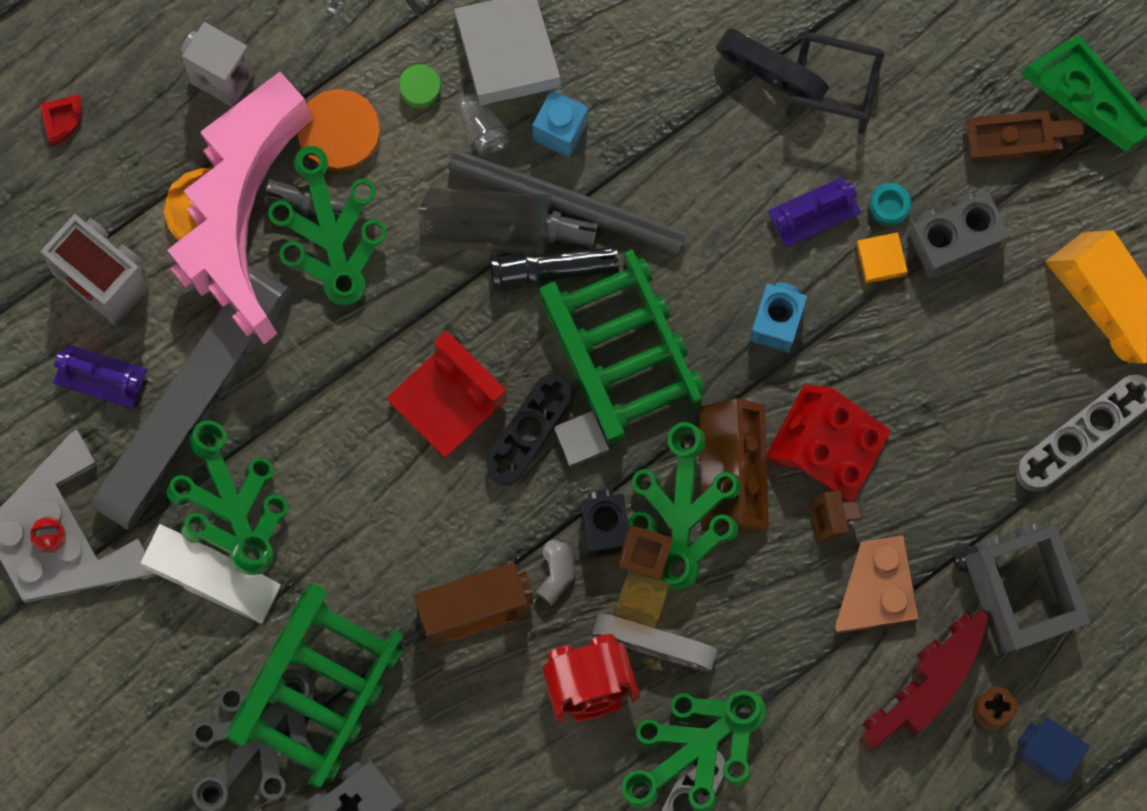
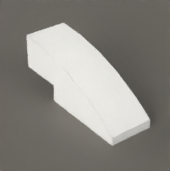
[141,524,281,624]

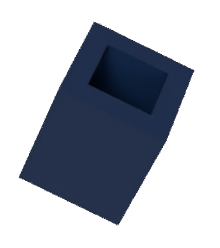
[1016,717,1090,787]

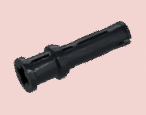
[490,246,619,292]

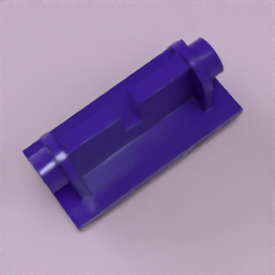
[768,176,861,248]
[53,344,147,409]

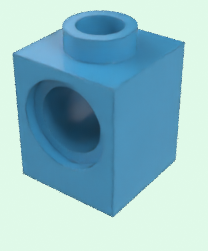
[749,282,807,353]

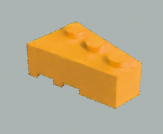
[1044,230,1147,364]

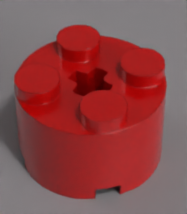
[542,634,640,723]

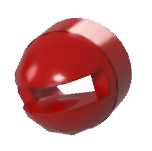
[30,517,66,553]

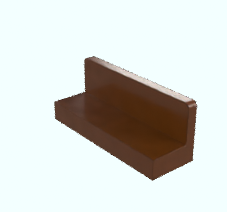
[699,398,769,532]

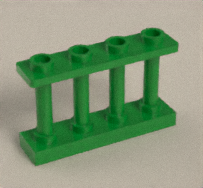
[539,249,706,448]
[223,583,404,788]

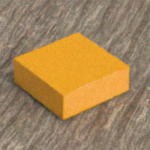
[856,232,908,284]

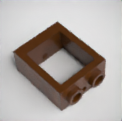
[413,562,533,649]

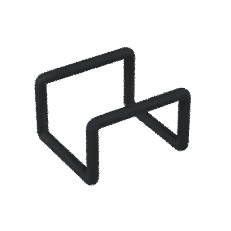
[785,33,885,134]

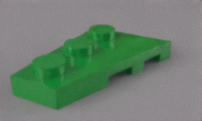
[1020,35,1147,152]

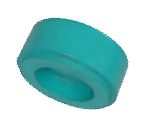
[868,183,911,227]

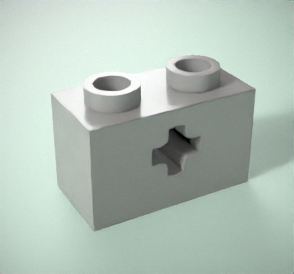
[181,22,255,107]

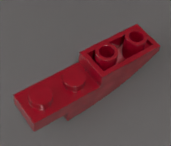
[859,610,988,752]

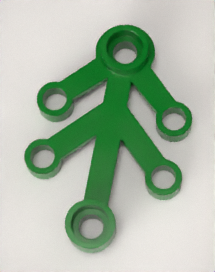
[268,146,387,306]
[166,420,289,575]
[628,422,742,591]
[622,690,766,811]

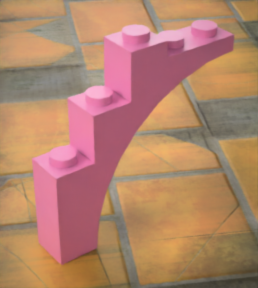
[167,72,313,344]

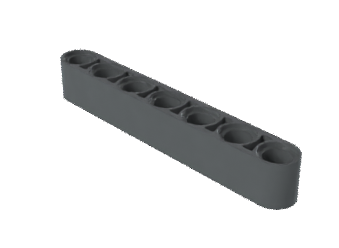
[91,266,290,530]

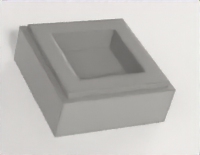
[553,411,609,468]

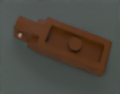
[965,110,1084,163]

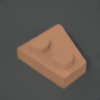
[834,535,918,634]

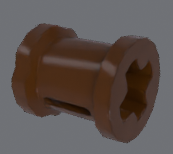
[973,687,1018,731]

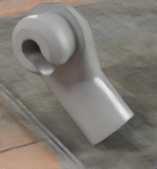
[535,540,575,606]

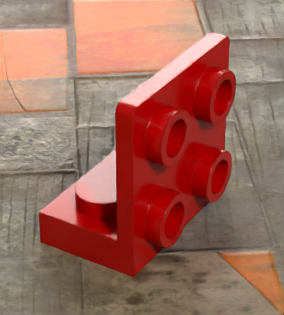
[388,330,506,458]
[767,384,890,502]

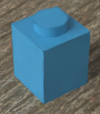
[532,90,588,158]

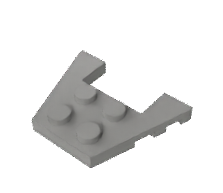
[0,430,157,603]

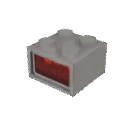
[40,214,149,326]

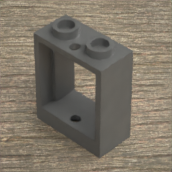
[964,522,1091,654]

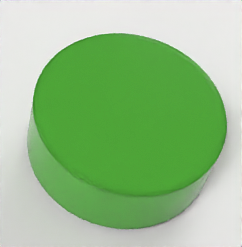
[399,64,441,108]

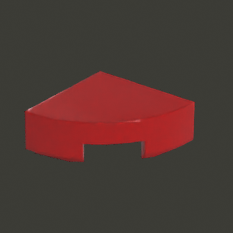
[39,94,83,147]

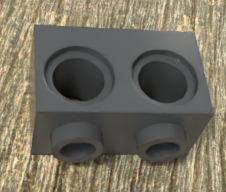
[908,192,1010,280]

